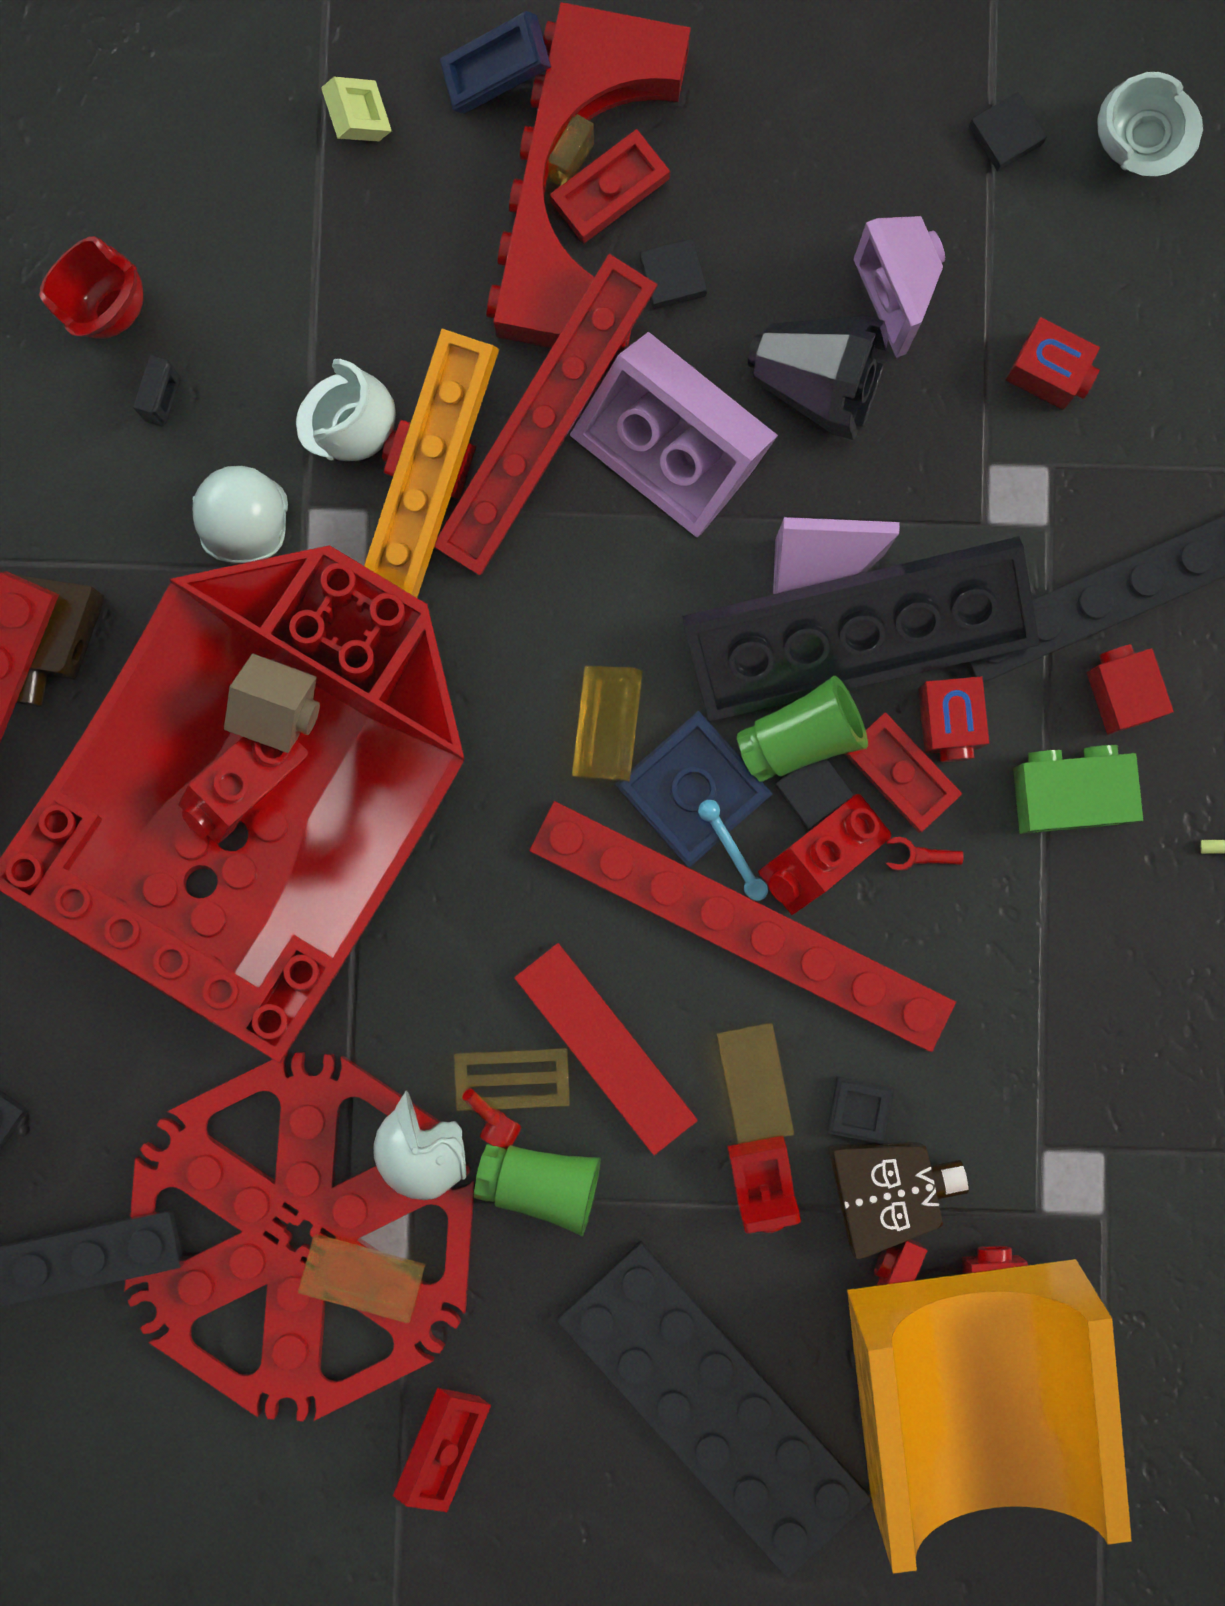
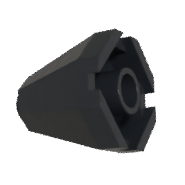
[748,315,889,440]

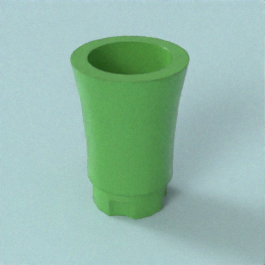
[737,676,868,782]
[474,1144,601,1236]

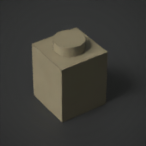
[224,653,320,753]

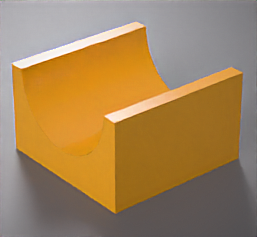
[847,1259,1132,1574]

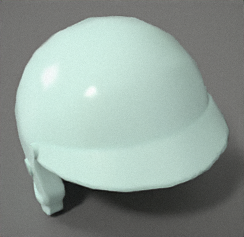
[1097,72,1203,177]
[296,359,396,461]
[192,466,288,564]
[374,1090,466,1200]

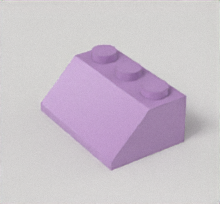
[570,332,778,538]

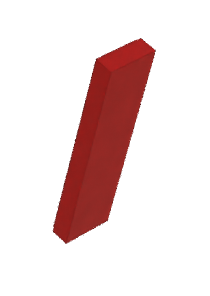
[514,943,698,1155]

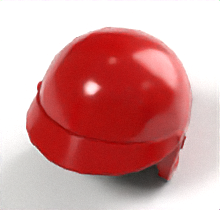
[39,236,144,339]

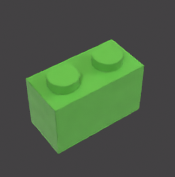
[1013,745,1143,834]

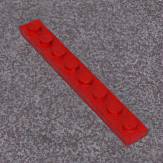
[529,801,956,1053]

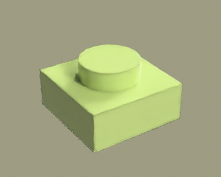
[321,77,392,142]

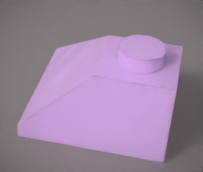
[854,216,945,358]
[773,517,899,594]

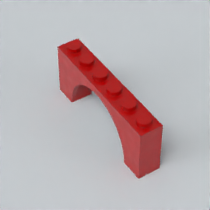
[486,2,691,361]

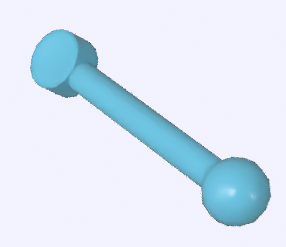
[698,800,768,901]

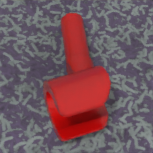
[886,837,963,872]
[462,1088,521,1149]

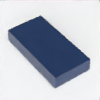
[440,11,551,114]

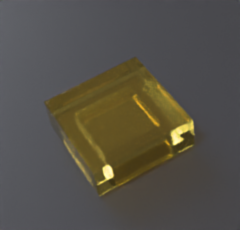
[548,114,594,186]

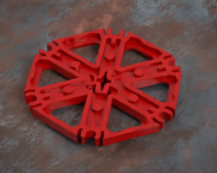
[124,1052,475,1422]

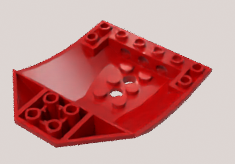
[0,545,464,1063]

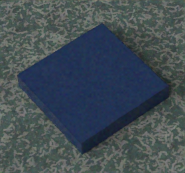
[615,711,772,868]

